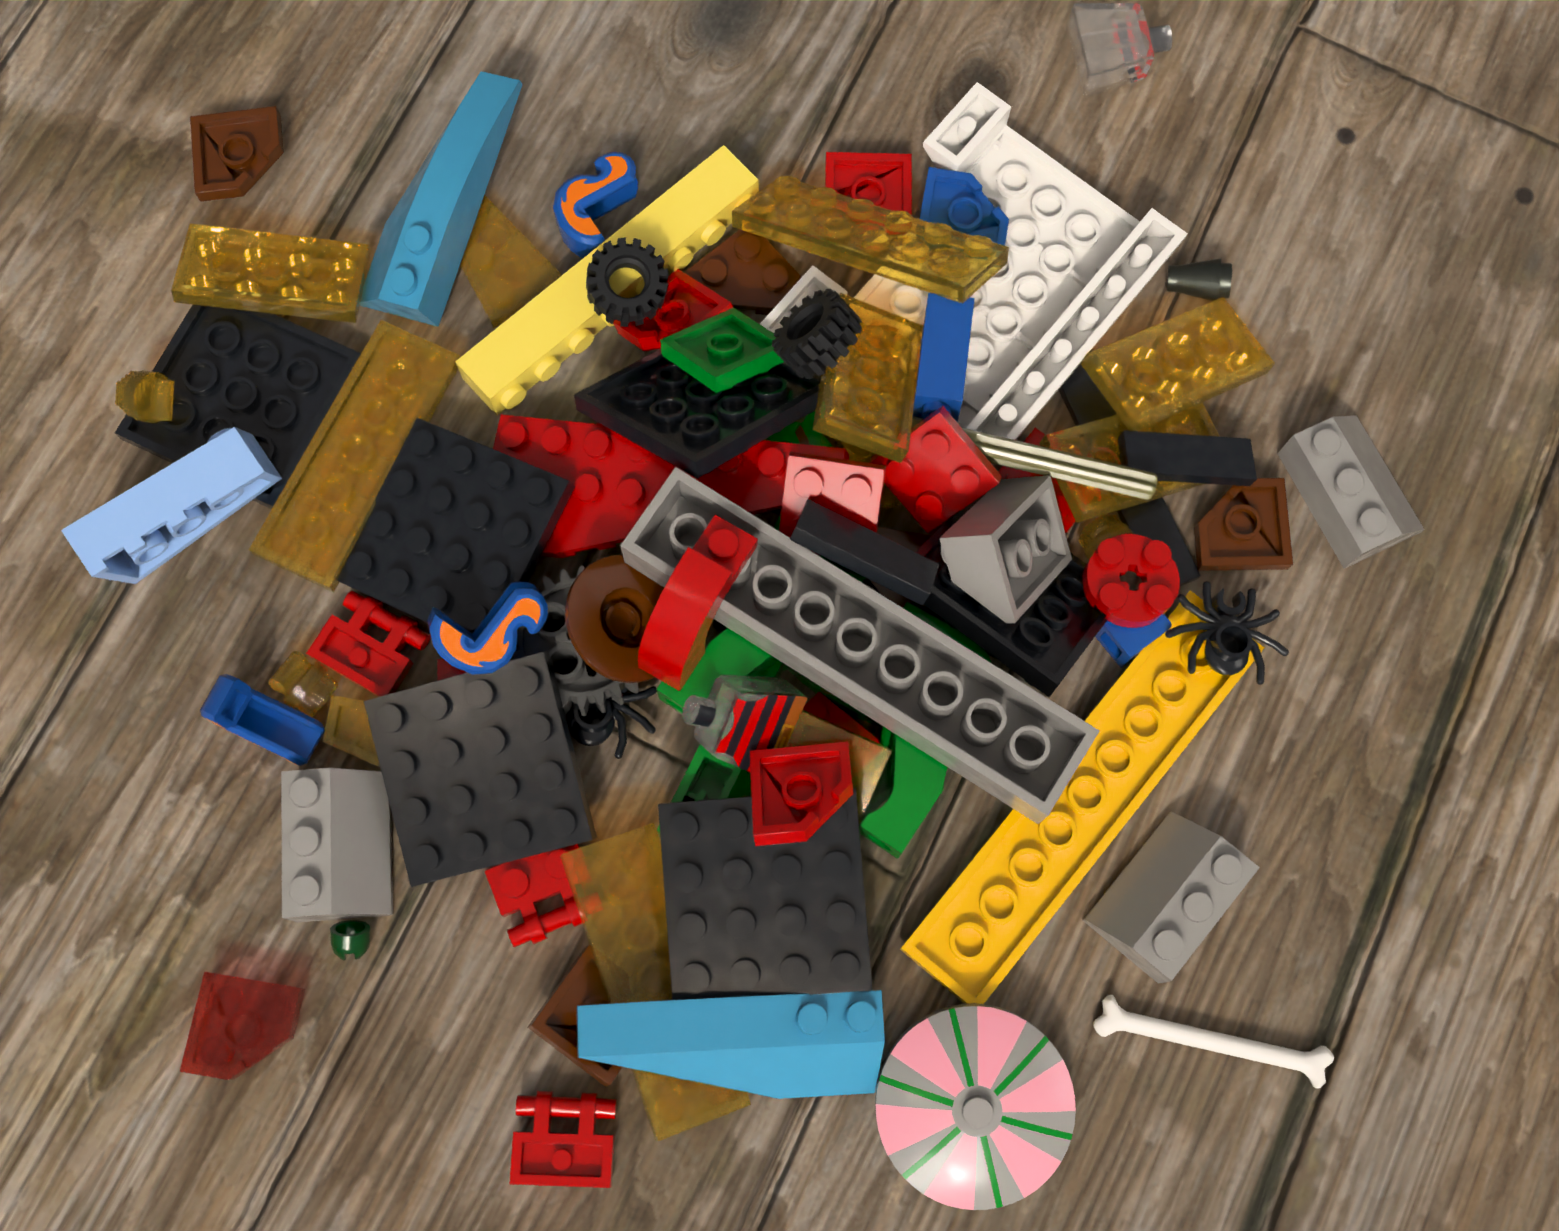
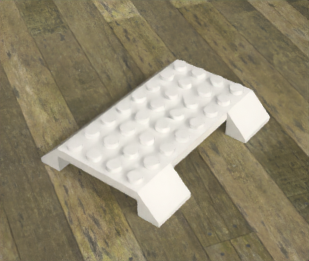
[760,82,1188,466]

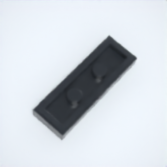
[1118,430,1257,486]
[790,499,939,606]

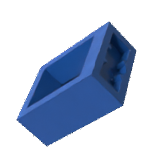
[910,293,975,428]

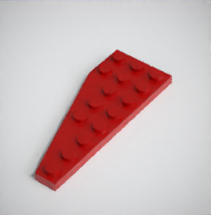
[493,414,850,558]

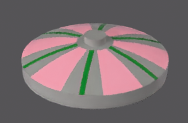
[875,1003,1076,1210]

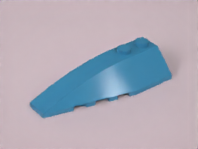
[358,71,523,327]
[577,990,885,1099]

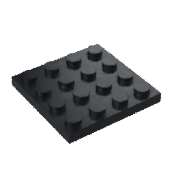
[115,283,365,512]
[574,349,836,479]
[334,418,575,633]
[916,495,1107,697]
[364,651,597,887]
[658,788,873,1000]

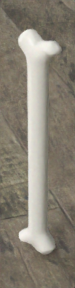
[1093,995,1334,1088]

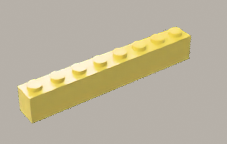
[455,145,759,415]

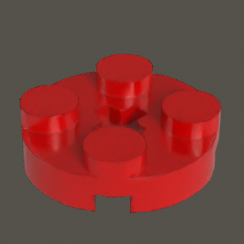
[1083,534,1180,628]

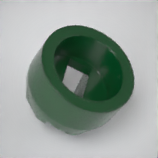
[330,920,370,960]

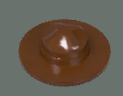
[565,555,664,683]

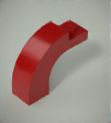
[638,515,758,691]

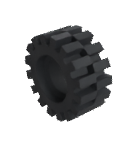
[586,237,668,327]
[772,289,862,379]

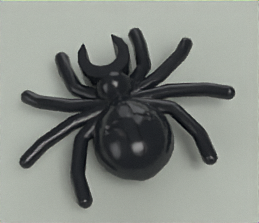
[1165,581,1289,685]
[557,663,657,759]

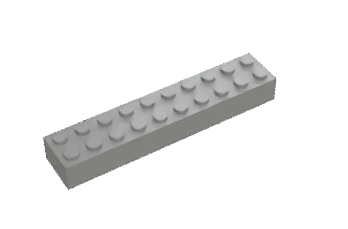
[620,467,1100,824]

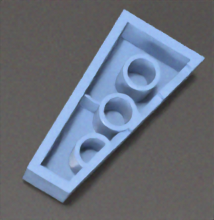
[61,427,282,584]

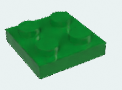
[660,308,784,393]

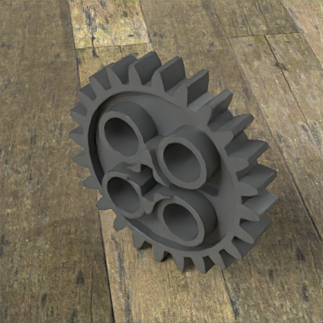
[510,566,639,716]

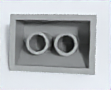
[1277,415,1425,569]
[940,475,1072,623]
[281,768,393,923]
[1082,811,1260,984]

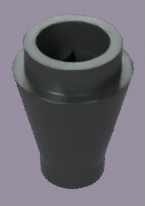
[1167,258,1232,302]

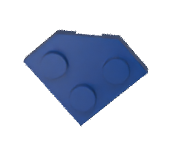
[914,167,1009,267]

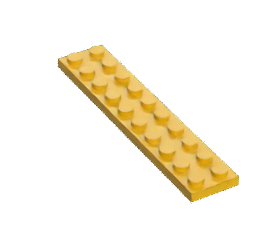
[900,590,1265,1004]

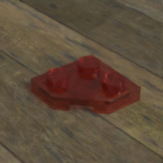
[180,972,305,1080]

